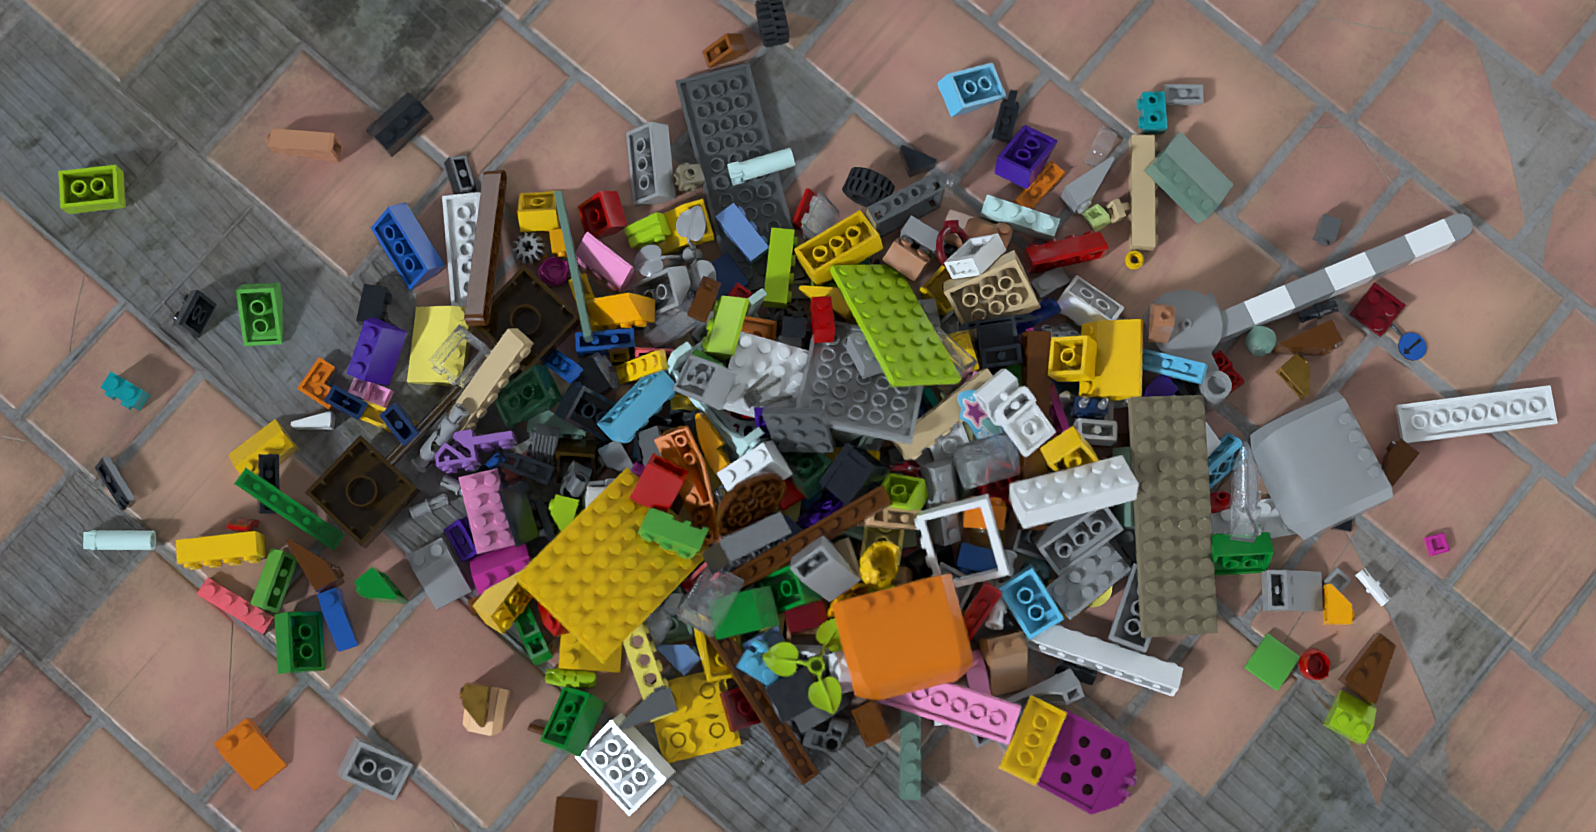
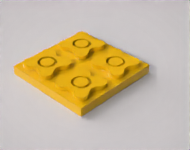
[652,672,742,763]

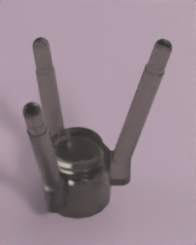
[742,373,793,409]

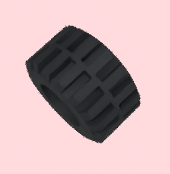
[755,0,790,48]
[842,167,895,208]

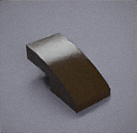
[609,347,632,366]

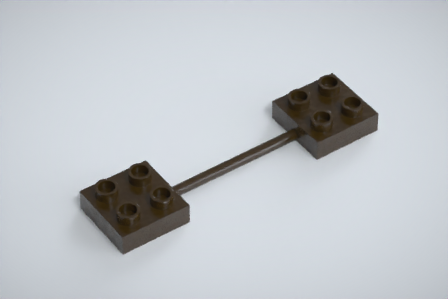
[305,265,581,548]

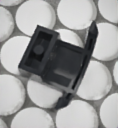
[958,313,1037,369]

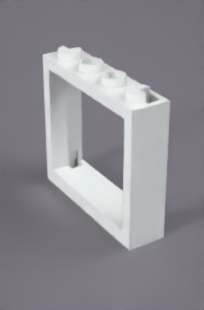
[915,494,1009,588]

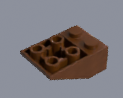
[851,700,893,748]

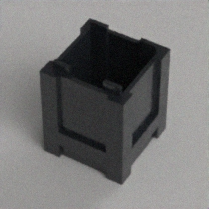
[819,443,891,507]

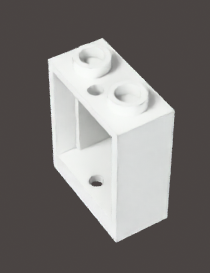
[944,233,1006,279]

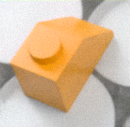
[1323,584,1355,626]

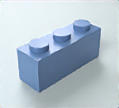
[715,203,770,265]

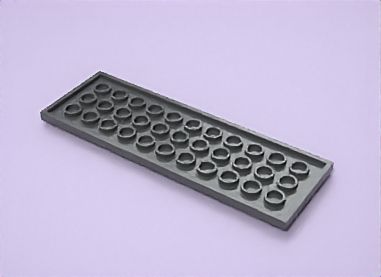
[675,62,806,292]

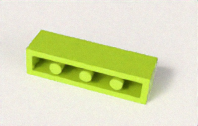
[763,228,798,309]

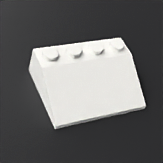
[575,713,676,816]

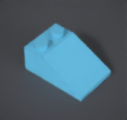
[937,63,1007,117]

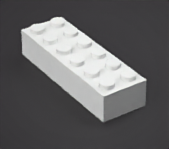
[1009,455,1138,529]

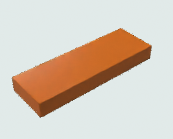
[1013,160,1066,209]

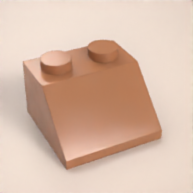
[882,238,930,281]

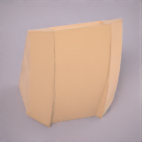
[463,682,511,736]

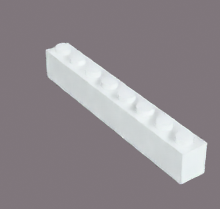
[1024,624,1183,696]

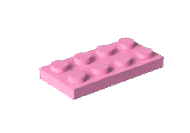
[458,469,515,554]

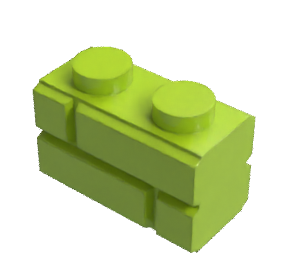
[624,212,671,251]

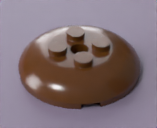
[716,472,786,535]

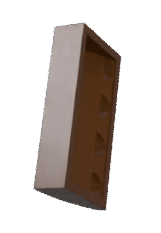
[553,796,598,832]

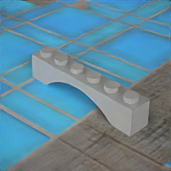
[967,669,1084,748]

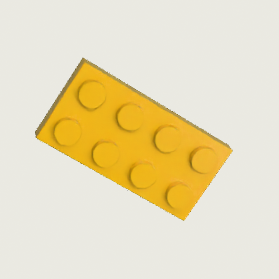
[998,695,1067,786]

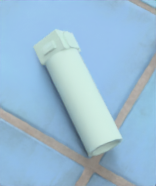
[727,148,795,185]
[83,530,156,550]

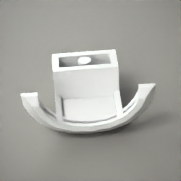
[1059,391,1128,446]

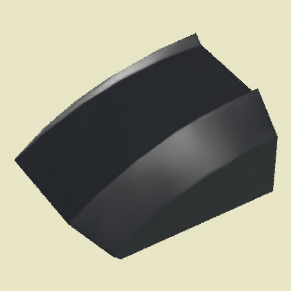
[903,544,954,582]

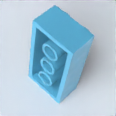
[597,370,676,443]

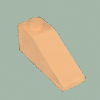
[858,507,922,530]

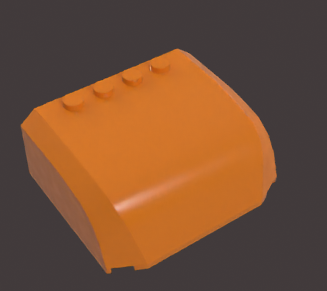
[831,573,974,701]

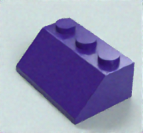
[346,317,408,385]

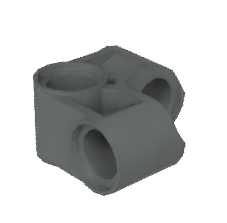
[560,461,592,499]
[801,715,850,754]

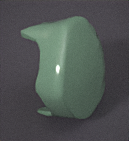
[1245,325,1277,357]

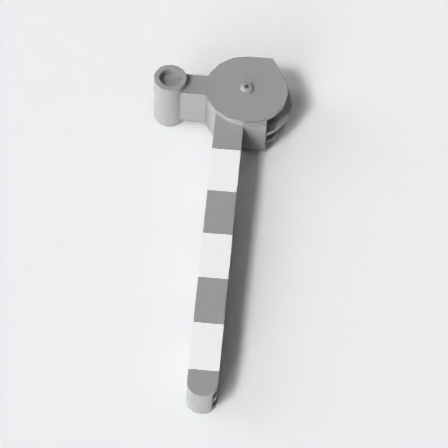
[1143,214,1473,411]

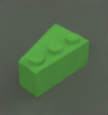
[637,508,709,559]

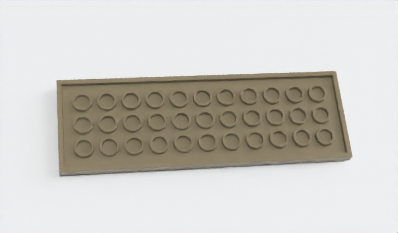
[1128,395,1218,638]

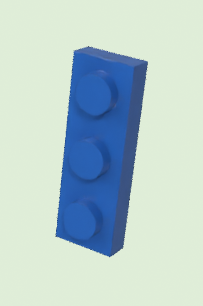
[543,349,583,384]

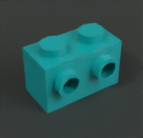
[1136,91,1167,135]
[100,371,150,411]

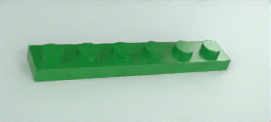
[234,467,345,551]

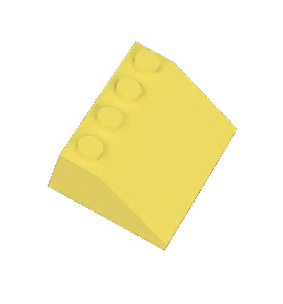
[407,306,472,387]

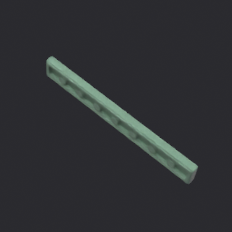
[554,190,594,342]

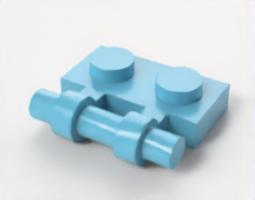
[736,637,779,685]

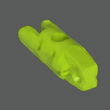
[545,669,597,688]

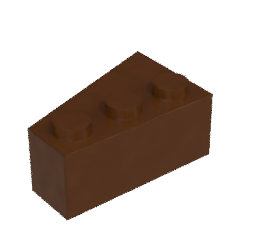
[1338,633,1396,705]

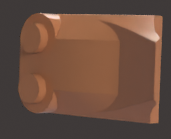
[943,209,1013,256]

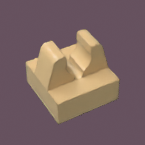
[1105,198,1131,224]

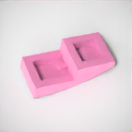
[348,378,394,408]

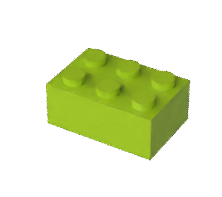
[58,165,126,214]

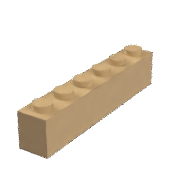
[1129,135,1159,251]
[447,328,534,432]
[891,369,993,460]

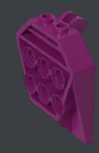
[1037,709,1137,815]

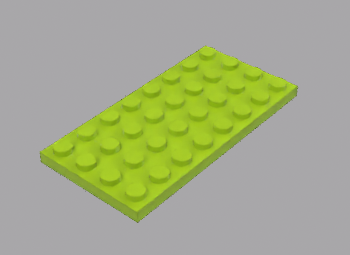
[830,264,961,387]

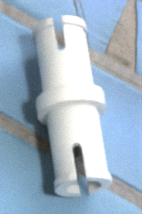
[1355,568,1391,606]

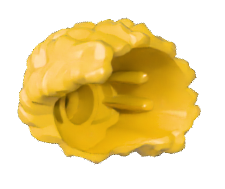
[859,540,899,590]

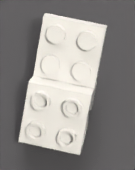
[973,369,1056,457]

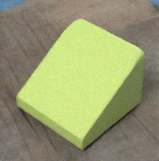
[1082,203,1111,232]

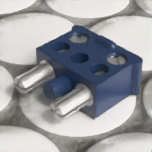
[1070,396,1109,420]

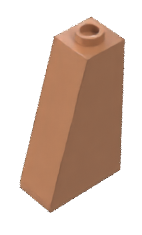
[267,128,343,163]
[1147,303,1176,344]

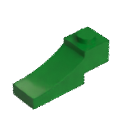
[514,603,553,666]

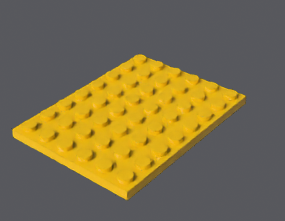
[515,467,709,663]

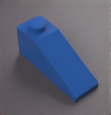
[317,588,358,652]

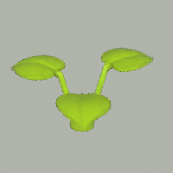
[762,618,843,714]

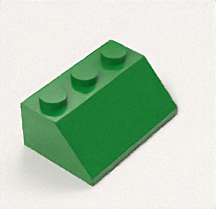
[1211,531,1274,576]
[354,566,409,604]
[275,611,325,674]
[539,687,605,758]

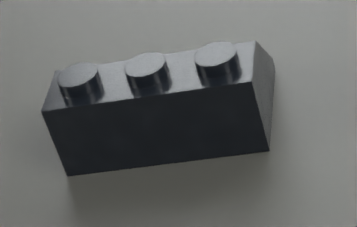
[366,92,433,157]
[498,476,542,547]

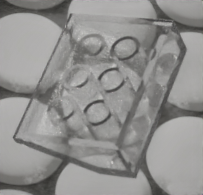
[1230,441,1261,543]

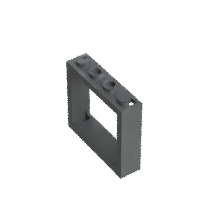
[866,172,945,238]

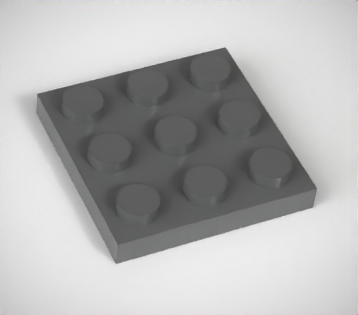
[762,407,835,453]

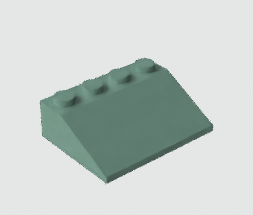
[1144,131,1234,224]

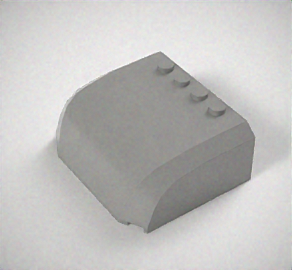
[1250,391,1393,540]

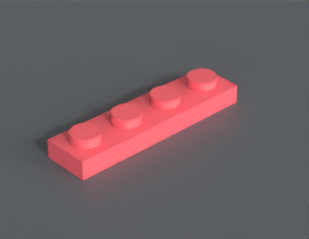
[197,577,275,635]

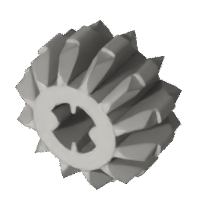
[512,232,545,265]

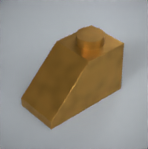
[1276,353,1310,400]
[459,682,491,727]

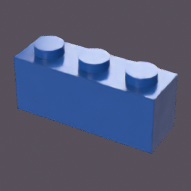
[575,328,636,358]

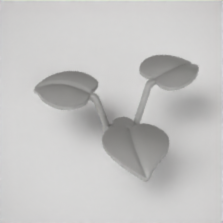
[634,206,716,291]

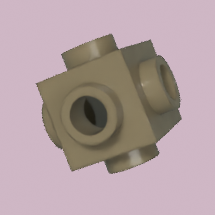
[673,163,705,192]

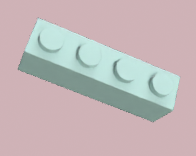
[979,195,1060,241]

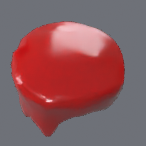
[1299,648,1330,680]

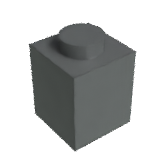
[1312,214,1342,246]

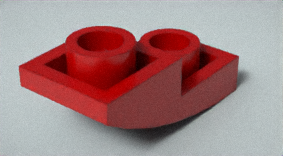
[1212,350,1245,394]

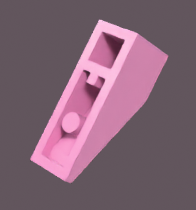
[963,649,991,695]

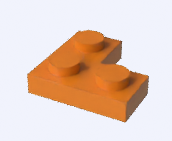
[297,357,337,410]

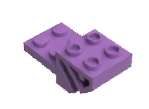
[435,429,518,474]

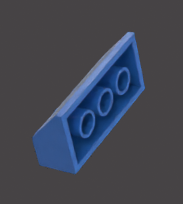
[371,202,445,290]

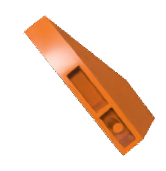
[654,426,723,546]

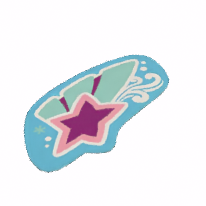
[957,390,1005,449]

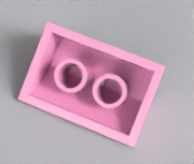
[576,232,636,293]

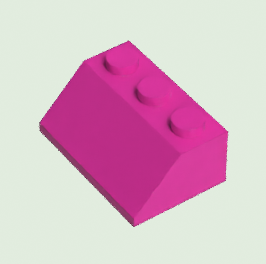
[469,543,532,596]

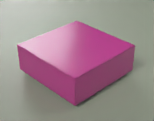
[1424,532,1450,557]

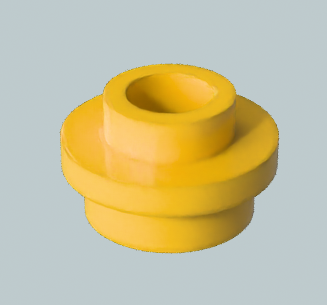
[1124,250,1144,270]

